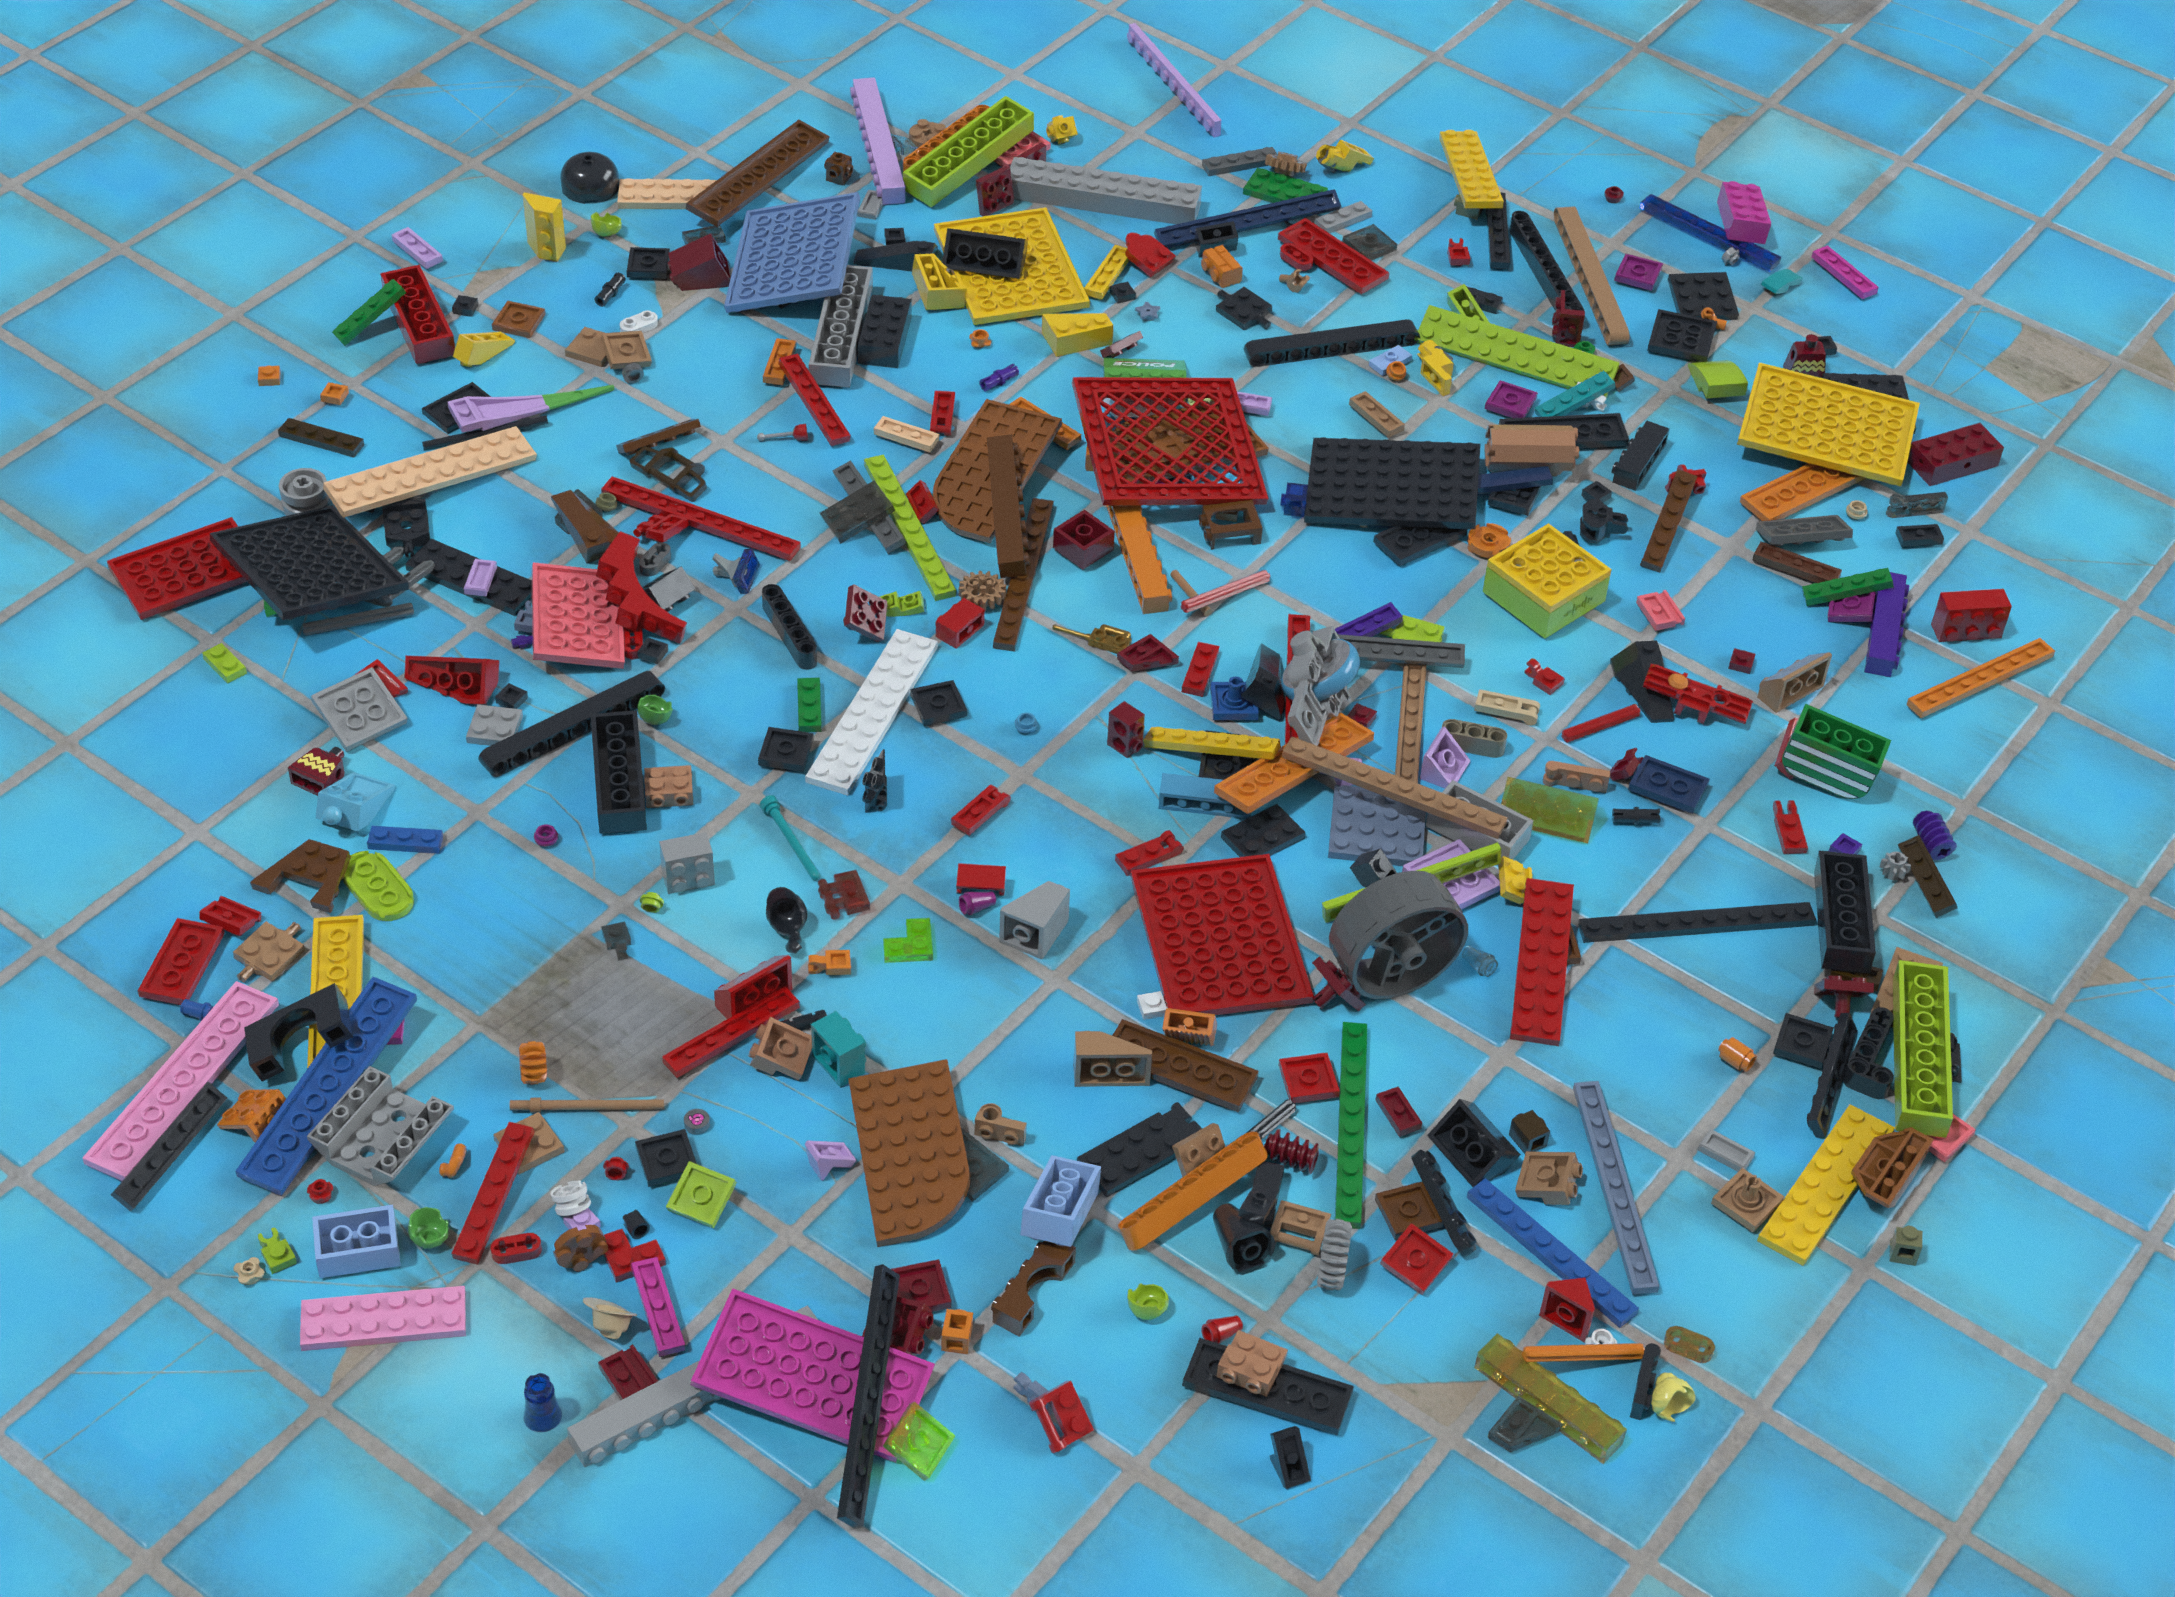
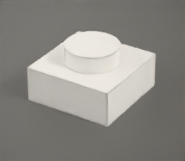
[1137,991,1167,1020]

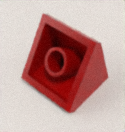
[1539,1278,1595,1343]

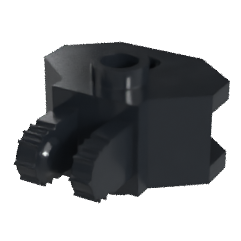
[1580,499,1628,544]

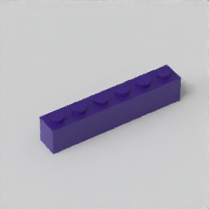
[1864,572,1910,677]

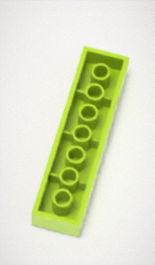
[903,96,1034,207]
[1893,960,1953,1138]

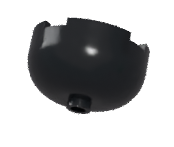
[560,152,619,204]

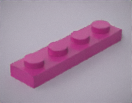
[1811,245,1879,299]
[631,1257,685,1357]

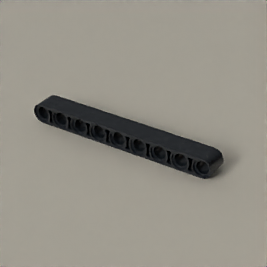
[1509,211,1584,311]
[1243,319,1420,367]
[478,671,665,777]

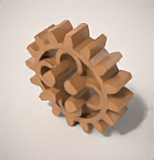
[959,571,1006,610]

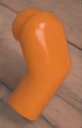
[1701,307,1727,330]
[439,1143,467,1178]

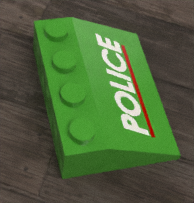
[1103,358,1187,402]

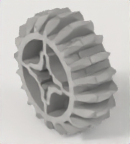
[1317,1219,1352,1291]

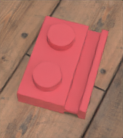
[1636,590,1685,631]

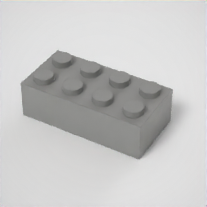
[1426,780,1534,860]

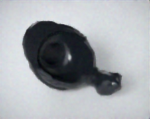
[766,887,808,954]

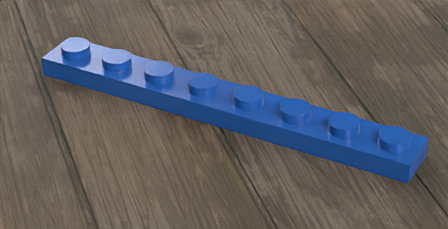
[1467,1178,1639,1328]

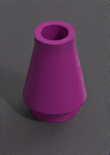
[959,891,996,915]

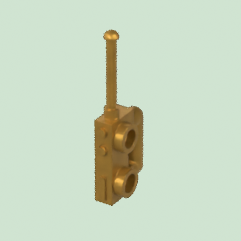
[1052,624,1132,654]

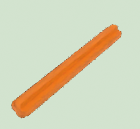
[1522,1343,1645,1362]

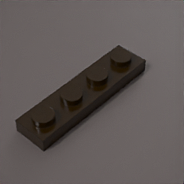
[278,418,364,458]
[1897,835,1958,918]

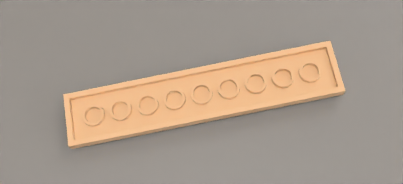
[323,426,537,518]

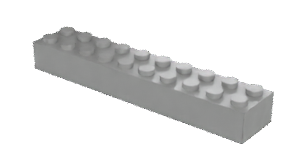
[1010,157,1202,224]

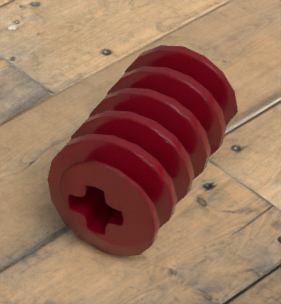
[1264,1129,1319,1175]

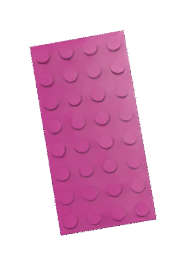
[690,1288,935,1463]

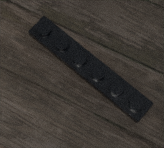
[1486,192,1510,269]
[1807,1013,1857,1138]
[110,1082,227,1212]

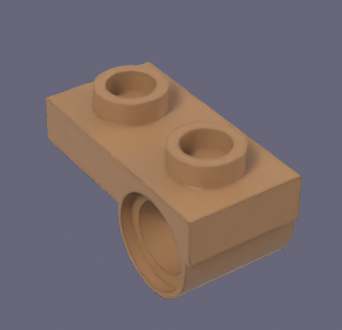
[974,1103,1027,1146]

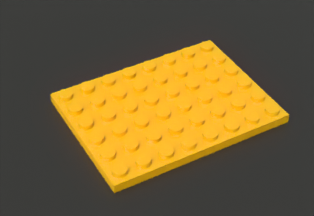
[934,207,1090,325]
[1737,362,1920,486]

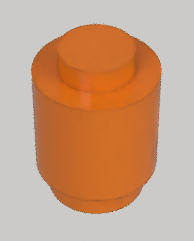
[1718,1037,1757,1072]

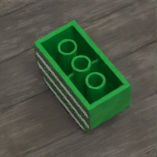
[1782,703,1891,799]

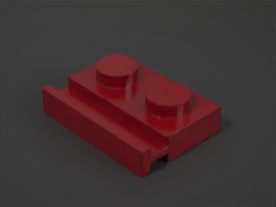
[598,1344,658,1401]

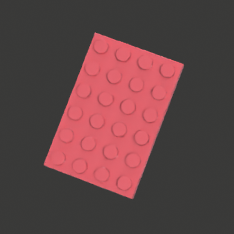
[532,562,625,669]

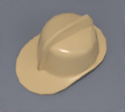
[583,1298,637,1339]

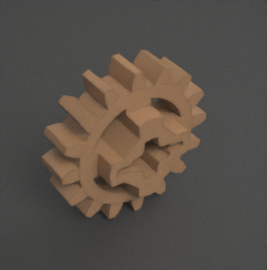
[1265,151,1307,176]

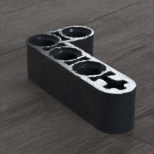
[1843,1007,1894,1100]

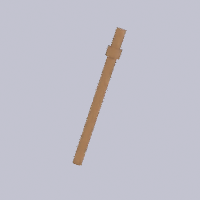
[510,1097,664,1113]

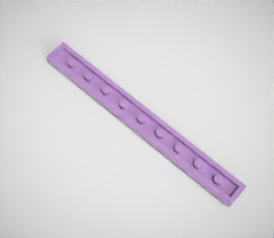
[1127,23,1222,137]

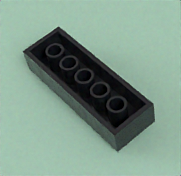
[591,710,647,834]
[1814,851,1876,974]

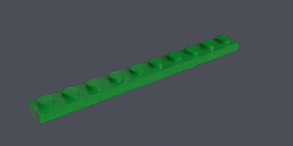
[1335,1022,1367,1229]

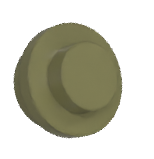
[595,493,617,512]

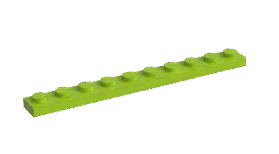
[864,454,956,601]

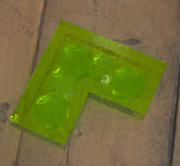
[883,918,933,963]

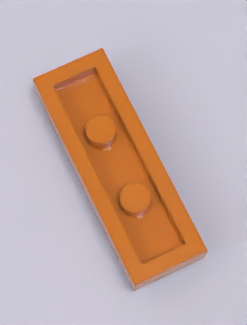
[763,338,797,385]

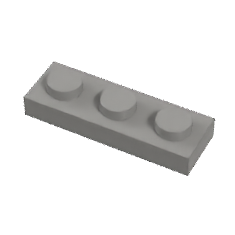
[1314,201,1372,233]

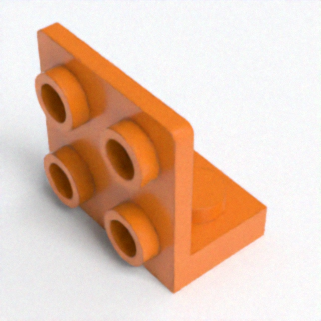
[217,1089,286,1143]

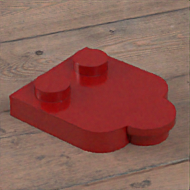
[1125,233,1176,277]

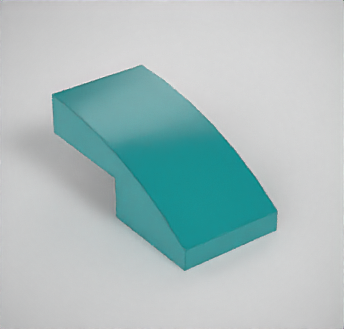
[1761,269,1803,294]

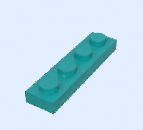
[1534,371,1616,417]

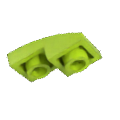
[879,591,925,617]

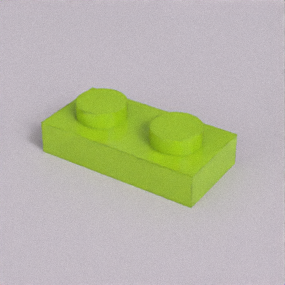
[202,643,247,684]

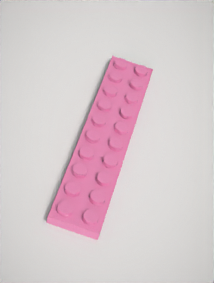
[82,981,279,1181]

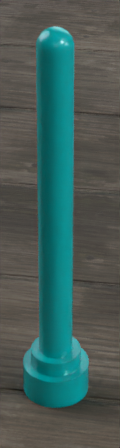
[759,795,820,881]

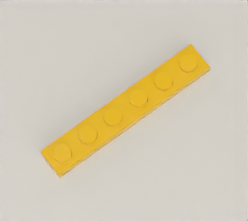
[1143,727,1281,760]

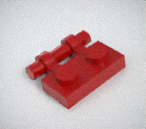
[633,513,689,542]

